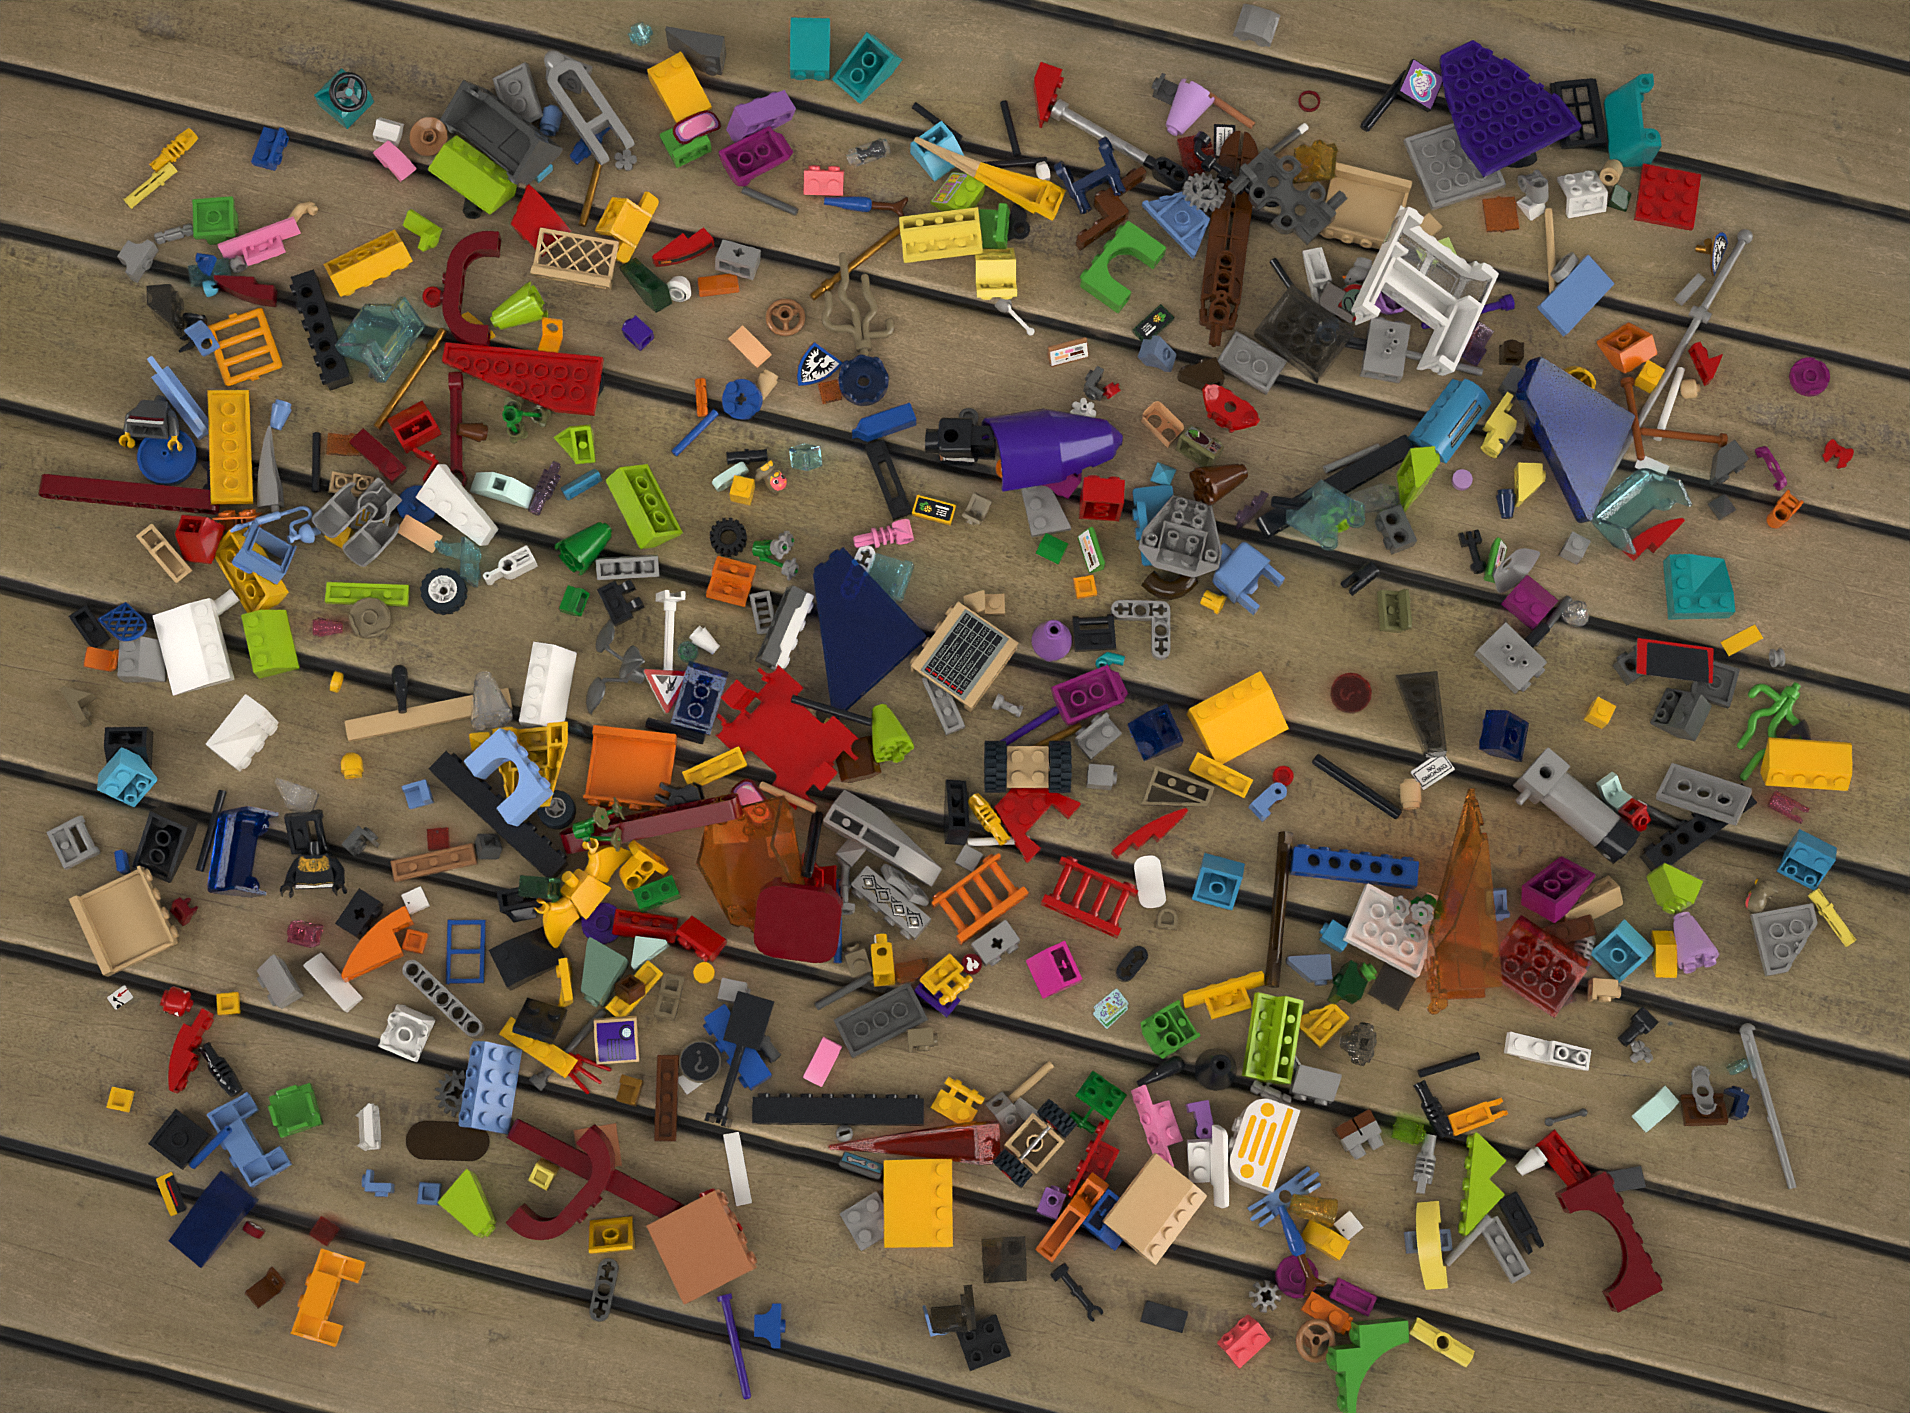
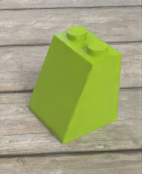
[437,1169,497,1238]

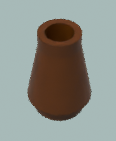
[456,422,488,442]

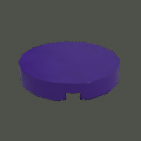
[581,902,619,945]

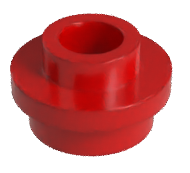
[1103,382,1121,399]

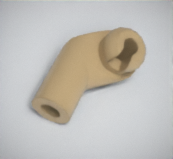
[288,201,318,223]

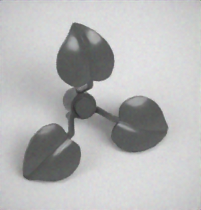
[586,619,645,715]

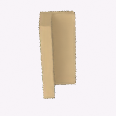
[1564,875,1623,921]

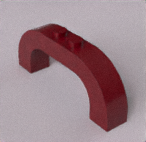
[440,231,502,346]
[506,1124,615,1240]

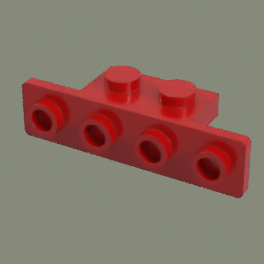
[1066,1118,1120,1198]

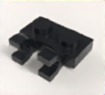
[597,579,645,627]

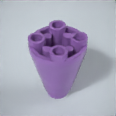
[1031,620,1072,662]

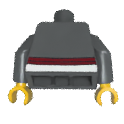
[119,395,183,452]

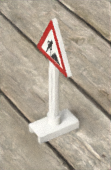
[643,590,692,714]

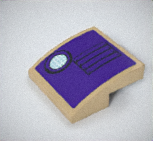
[594,1016,640,1065]

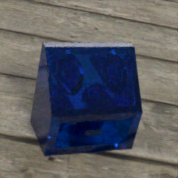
[1127,704,1184,762]

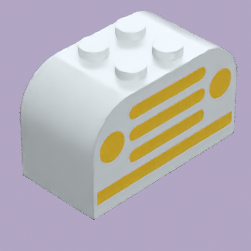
[1228,1099,1300,1195]

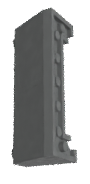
[440,80,563,185]

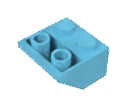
[910,121,964,182]
[97,747,157,807]

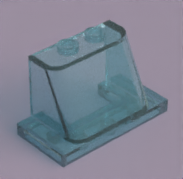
[335,297,425,383]

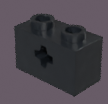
[335,888,384,940]

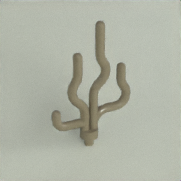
[821,252,895,357]

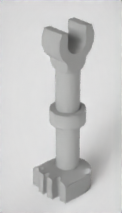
[838,857,855,915]

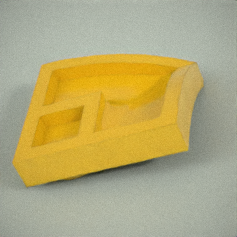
[556,958,574,1008]

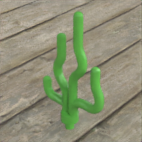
[1737,682,1802,781]

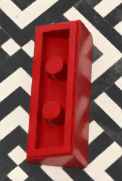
[612,909,678,943]
[1535,1129,1591,1186]

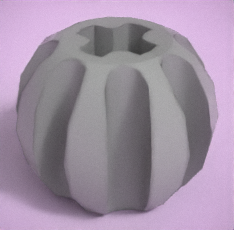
[1249,1280,1281,1313]

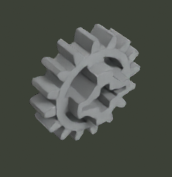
[1182,172,1226,212]

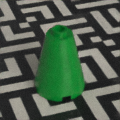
[555,522,612,576]

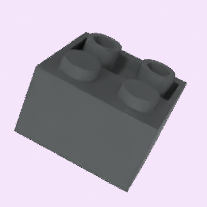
[1650,688,1712,741]

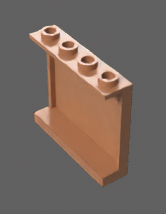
[646,1189,757,1305]

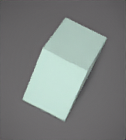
[631,936,669,972]

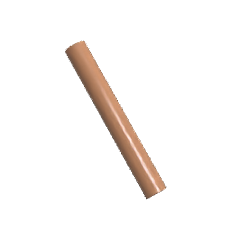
[1207,90,1255,129]

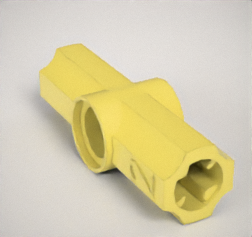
[1409,1317,1475,1368]

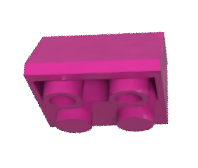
[1026,941,1082,999]

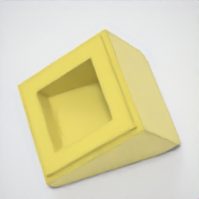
[528,1158,560,1191]

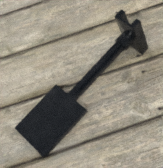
[704,991,775,1128]

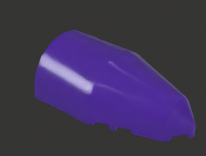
[981,408,1123,492]

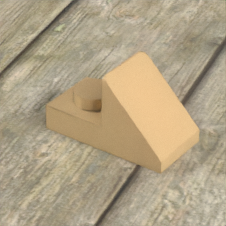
[963,590,1005,616]

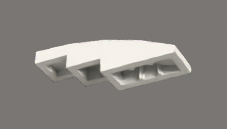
[1302,247,1341,327]

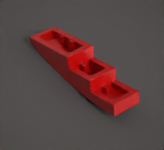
[1111,808,1189,860]

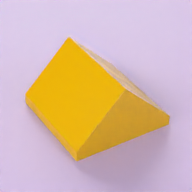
[588,1216,635,1255]

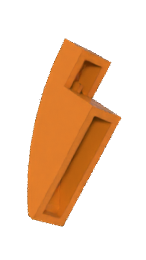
[341,906,414,983]
[1035,1172,1109,1263]

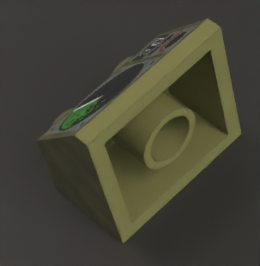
[1176,425,1224,467]

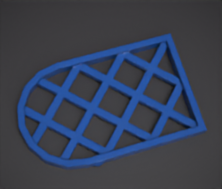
[98,602,147,641]

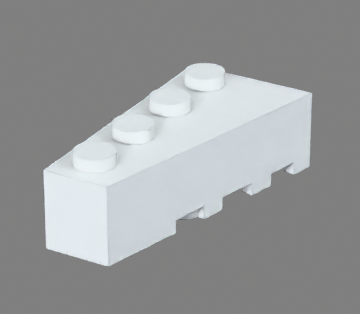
[416,464,499,546]

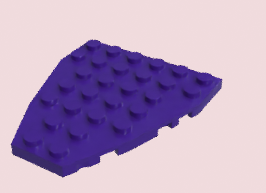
[1439,40,1582,177]

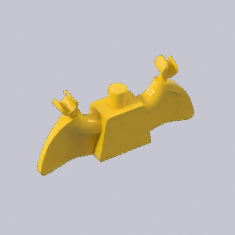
[534,838,632,948]

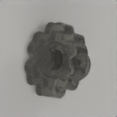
[1340,1022,1377,1066]

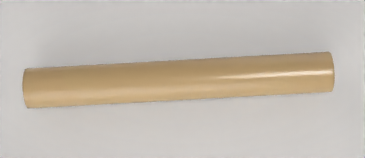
[759,781,818,813]
[1001,1061,1054,1103]

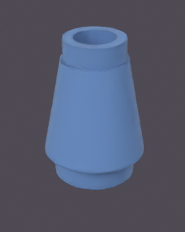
[270,399,292,431]

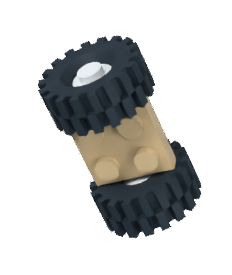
[984,741,1072,793]

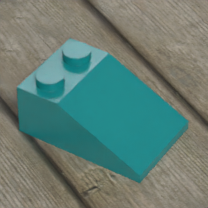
[832,32,903,104]

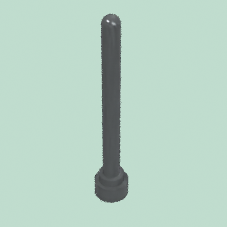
[529,1008,606,1091]

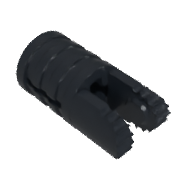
[1340,561,1380,596]

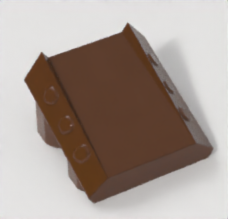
[836,736,882,783]

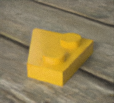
[1299,1004,1350,1049]

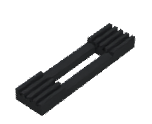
[865,440,912,521]

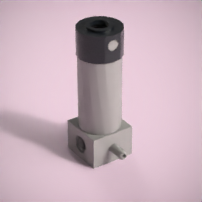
[1513,747,1641,864]

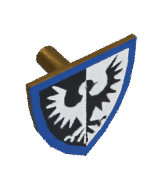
[1695,232,1728,276]
[797,341,843,386]

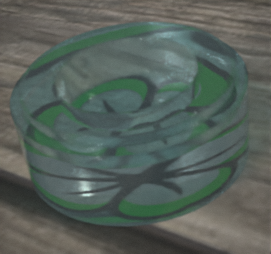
[677,641,699,663]
[1726,1058,1749,1075]

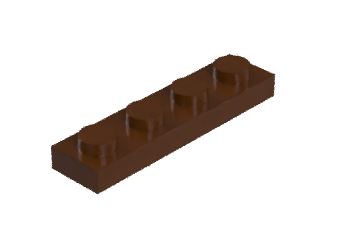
[654,1055,679,1142]

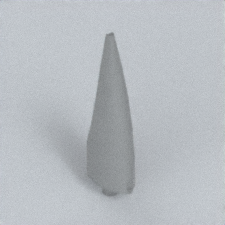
[257,426,284,513]

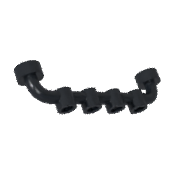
[1193,131,1279,208]

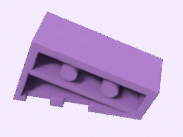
[726,90,796,143]

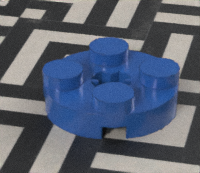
[722,379,763,420]

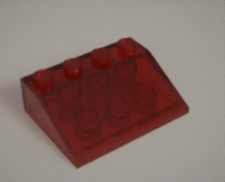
[1483,915,1593,1019]

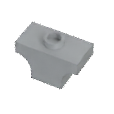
[117,239,159,283]

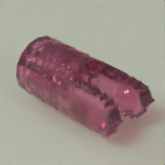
[1767,791,1810,824]

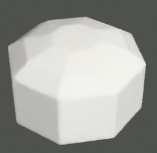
[1035,161,1051,181]

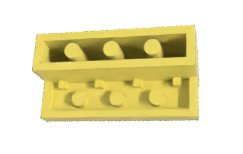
[899,207,983,263]

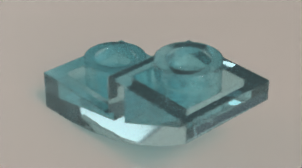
[188,258,232,287]

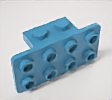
[1132,485,1174,566]

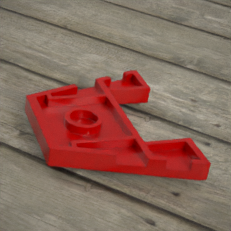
[994,788,1081,863]

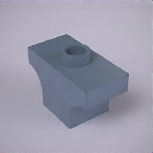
[1138,336,1177,372]

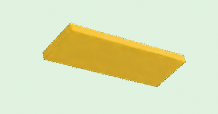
[207,390,253,505]

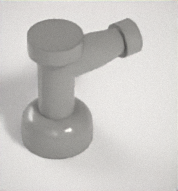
[992,693,1023,718]

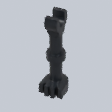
[1050,1262,1103,1322]

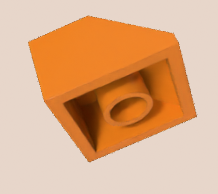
[1597,322,1657,374]

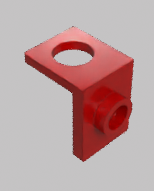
[412,447,439,483]

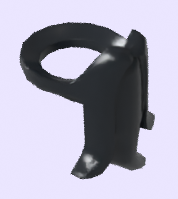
[179,313,207,353]

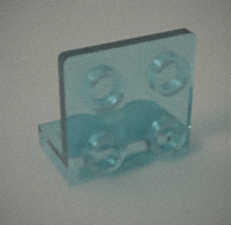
[863,553,915,604]

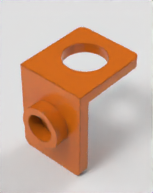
[83,646,119,672]

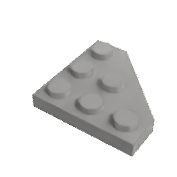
[1750,903,1818,977]

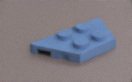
[1142,192,1210,259]

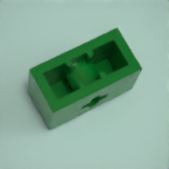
[632,875,681,913]

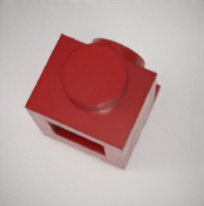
[1618,798,1651,832]

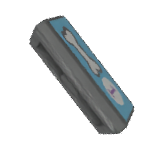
[839,1152,883,1180]

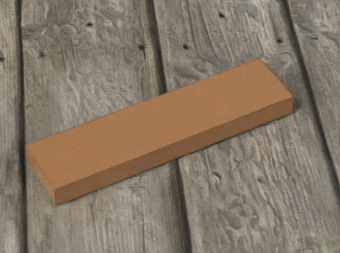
[390,843,478,882]

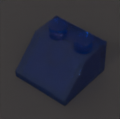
[1479,710,1529,762]

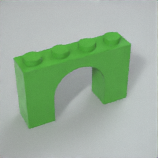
[1080,221,1166,313]

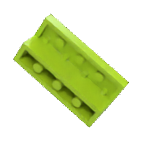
[1242,992,1304,1085]

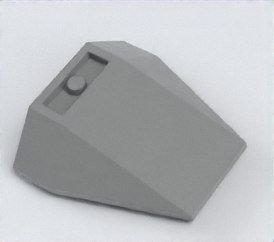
[1138,495,1222,578]

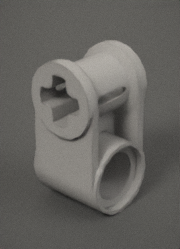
[1518,169,1549,204]

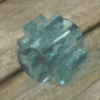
[628,22,654,46]

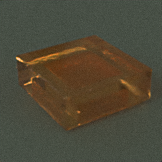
[818,379,842,404]

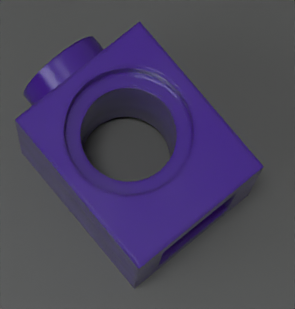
[622,315,654,351]

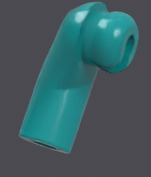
[1095,652,1125,668]

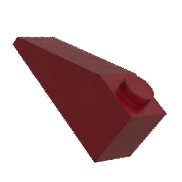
[349,428,407,486]

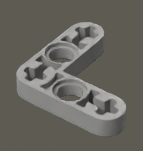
[1110,600,1170,661]

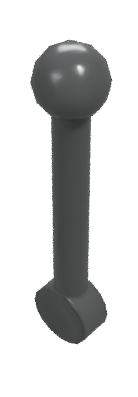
[1544,1108,1588,1126]

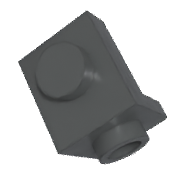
[1083,366,1104,401]

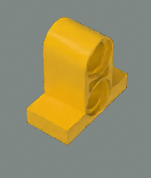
[619,840,669,891]

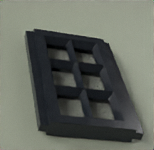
[1550,78,1608,150]

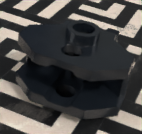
[654,782,705,807]

